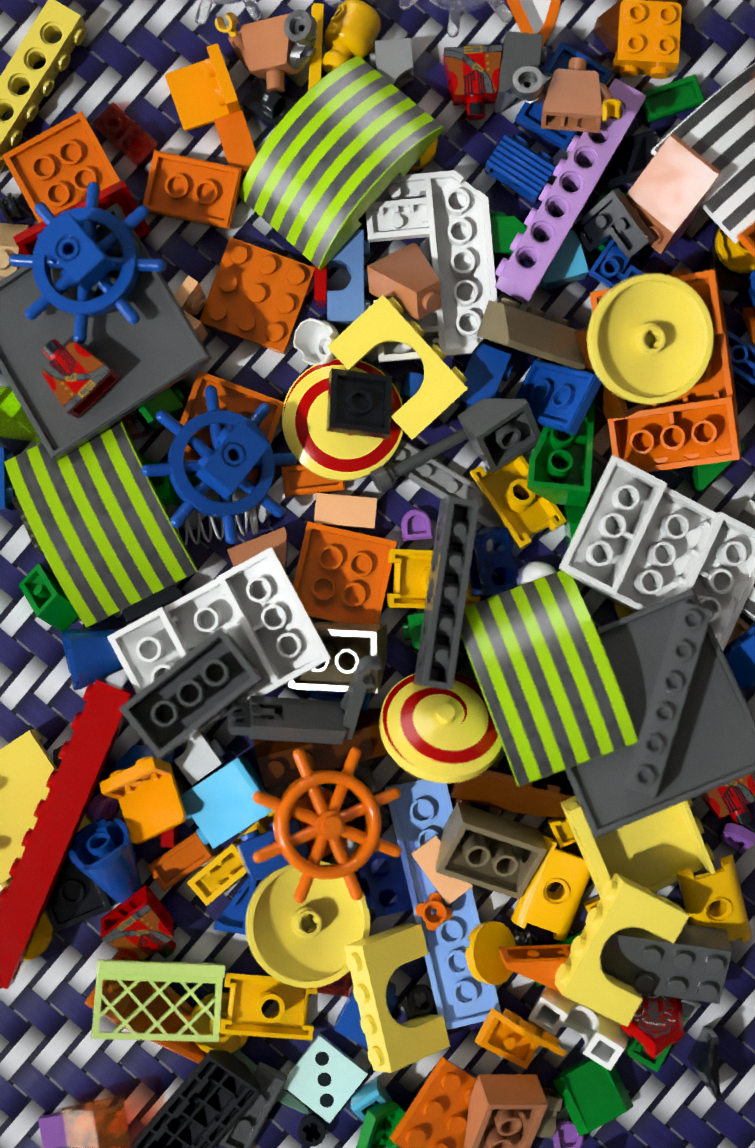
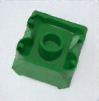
[553,1057,634,1136]

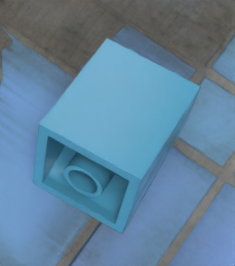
[180,753,273,849]

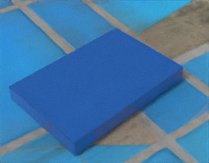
[515,41,613,151]
[515,360,602,435]

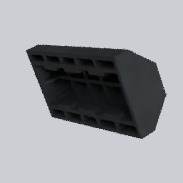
[132,1050,260,1148]

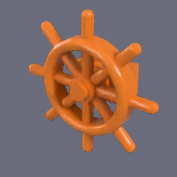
[252,747,402,903]

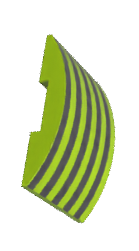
[238,55,445,271]
[4,419,198,628]
[461,570,638,787]

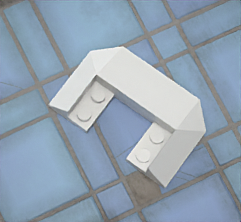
[366,170,498,363]

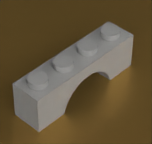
[369,38,420,167]

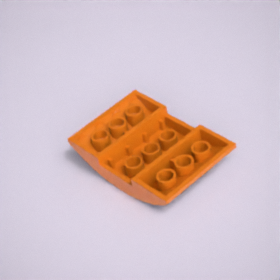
[590,269,741,472]

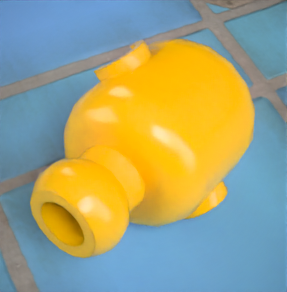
[322,0,381,74]

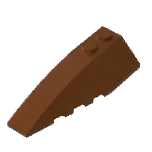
[253,708,389,788]
[450,767,575,818]

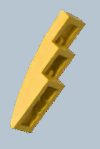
[186,810,293,906]

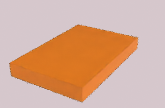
[143,150,244,230]

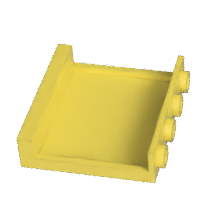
[0,728,94,891]
[560,795,716,899]

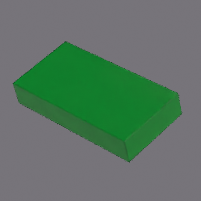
[641,74,705,125]

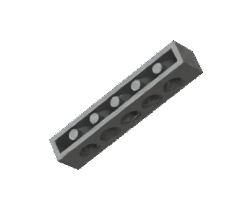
[414,496,480,690]
[623,601,712,799]

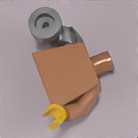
[215,9,317,93]
[512,57,622,133]

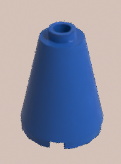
[60,629,124,691]
[69,818,141,903]

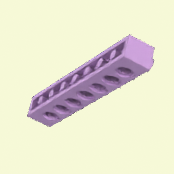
[495,78,647,305]

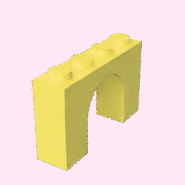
[327,295,468,440]
[554,873,689,1027]
[344,923,450,1073]

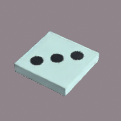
[283,1033,368,1124]

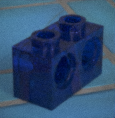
[469,526,519,597]
[359,844,412,918]

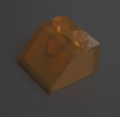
[62,1095,132,1148]

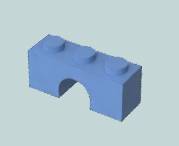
[327,229,370,327]

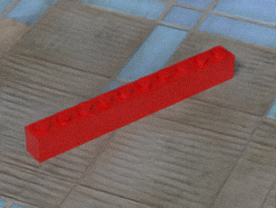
[0,678,136,989]

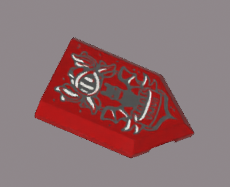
[620,992,685,1059]

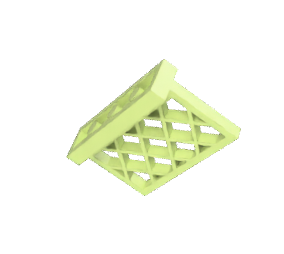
[91,959,225,1042]

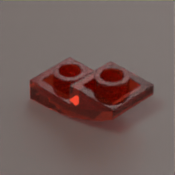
[92,102,158,167]

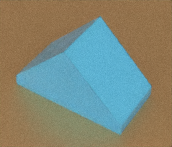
[539,228,589,290]
[351,1077,392,1122]

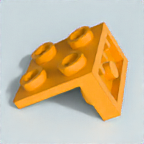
[165,43,241,132]

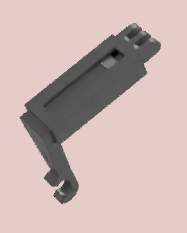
[226,656,383,745]

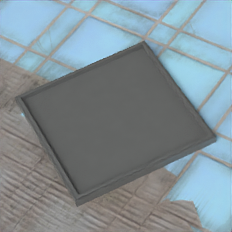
[0,203,212,462]
[565,588,755,839]

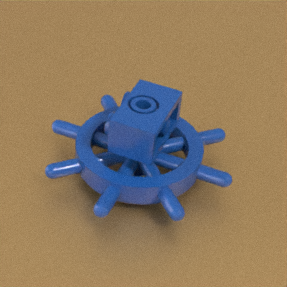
[9,182,166,344]
[141,385,298,544]

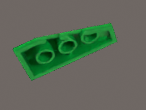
[527,396,596,507]

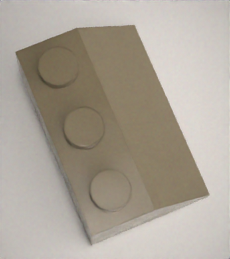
[477,298,585,371]
[288,622,388,693]
[435,802,547,900]

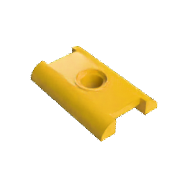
[470,454,567,549]
[387,549,481,609]
[511,835,591,941]
[676,854,752,943]
[219,973,318,1040]

